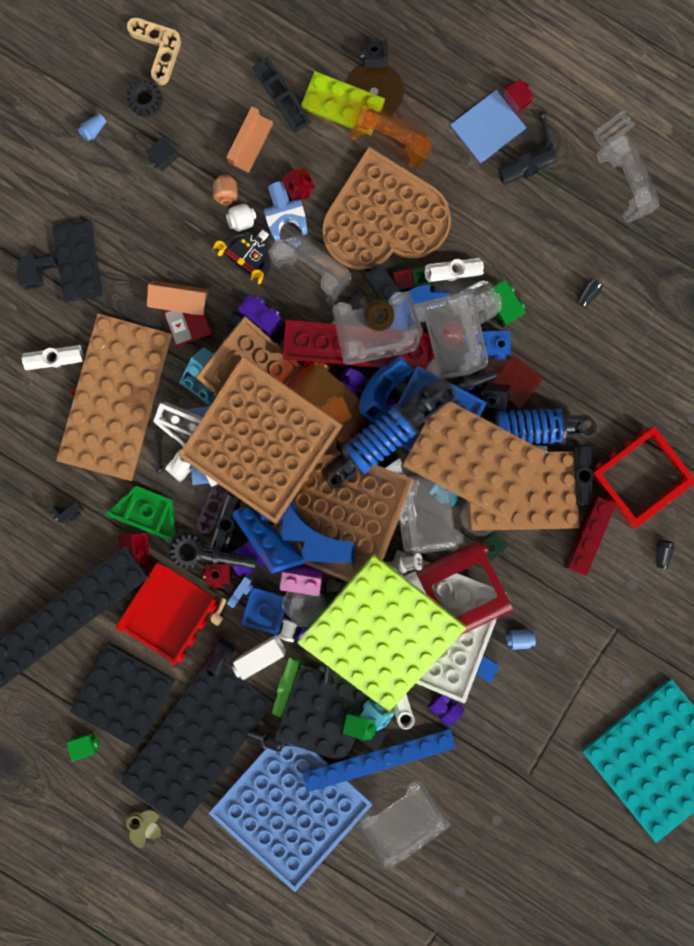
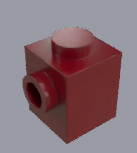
[503,78,534,115]

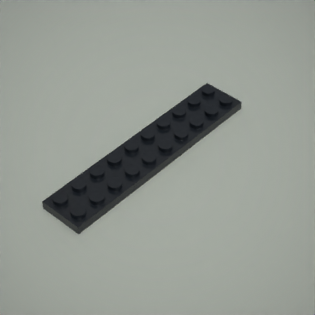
[0,546,150,689]

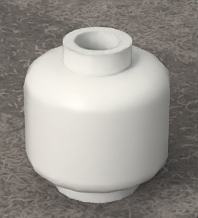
[226,203,256,232]

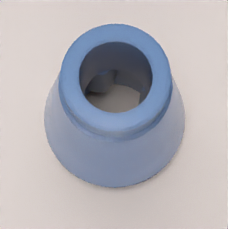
[78,113,106,141]

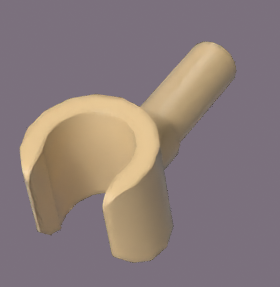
[211,598,226,626]

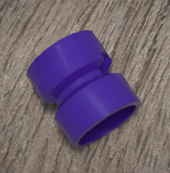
[332,366,366,401]
[428,693,465,727]

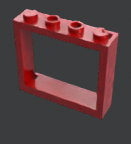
[592,426,694,528]

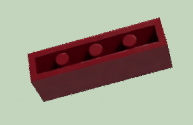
[564,497,616,576]

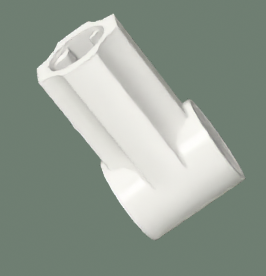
[165,449,191,482]
[393,694,415,729]

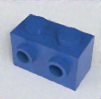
[469,331,511,361]

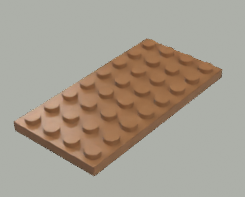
[56,314,172,481]

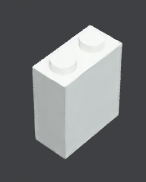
[233,635,286,680]

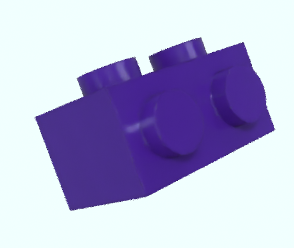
[238,294,282,338]

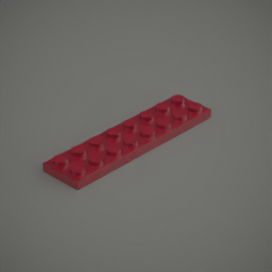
[282,320,436,372]

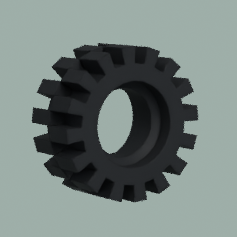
[126,78,163,118]
[168,532,205,569]

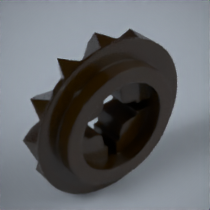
[363,300,395,331]

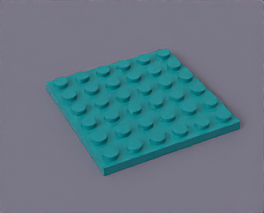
[581,678,694,843]

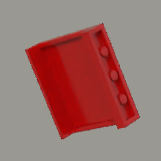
[115,562,218,666]

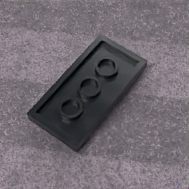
[52,220,103,302]

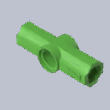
[272,657,305,717]

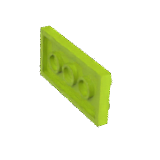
[301,71,385,136]

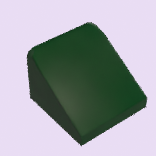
[413,268,435,288]

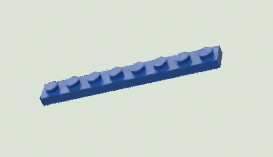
[302,729,456,792]

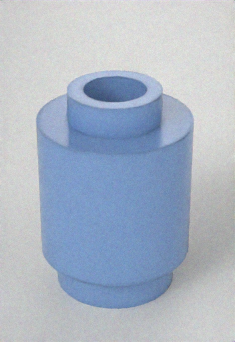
[506,629,535,650]

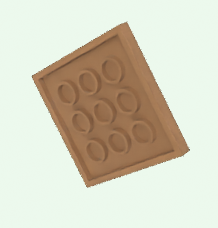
[195,317,302,396]

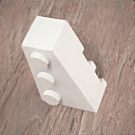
[153,402,203,447]

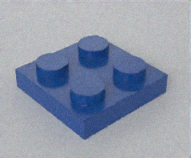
[241,587,289,635]

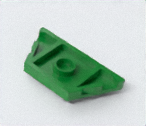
[106,486,176,541]

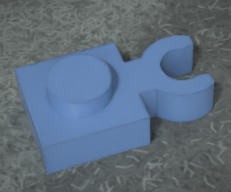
[227,576,253,608]

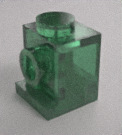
[480,531,508,561]

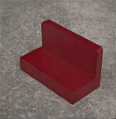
[119,533,150,572]

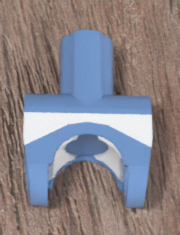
[264,182,308,243]

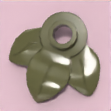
[126,810,161,848]

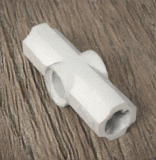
[424,258,484,282]
[22,345,84,370]

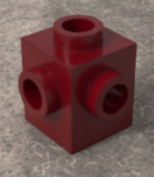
[282,168,316,200]
[203,562,232,588]

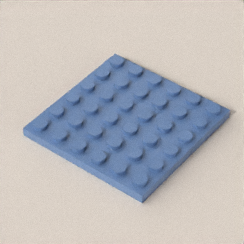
[209,743,373,892]

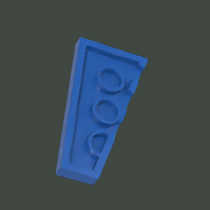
[232,507,305,573]

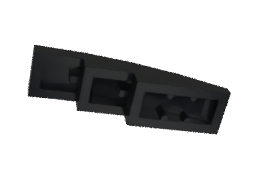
[252,57,311,133]

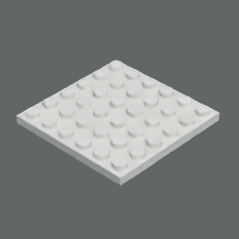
[393,550,507,703]

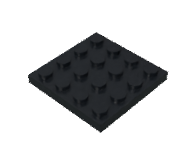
[70,643,176,749]
[273,664,370,761]

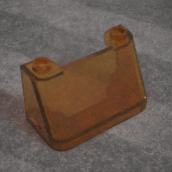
[348,103,432,169]
[291,362,367,446]

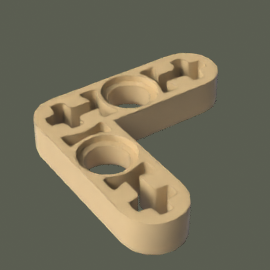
[127,18,181,85]

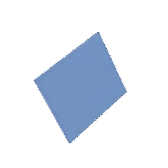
[450,90,526,163]

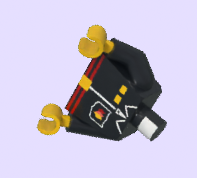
[213,229,271,284]

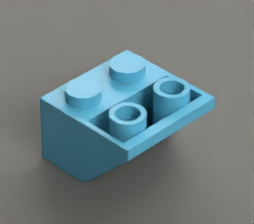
[179,347,217,405]

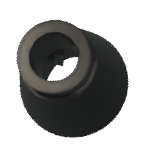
[576,278,603,308]
[656,540,675,569]

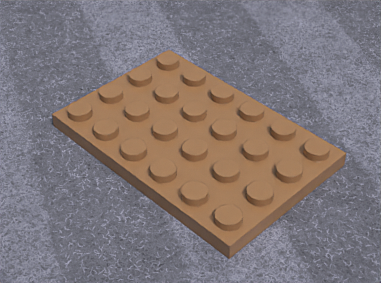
[403,402,545,522]
[467,452,580,531]

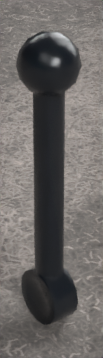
[539,111,553,148]
[155,434,163,474]

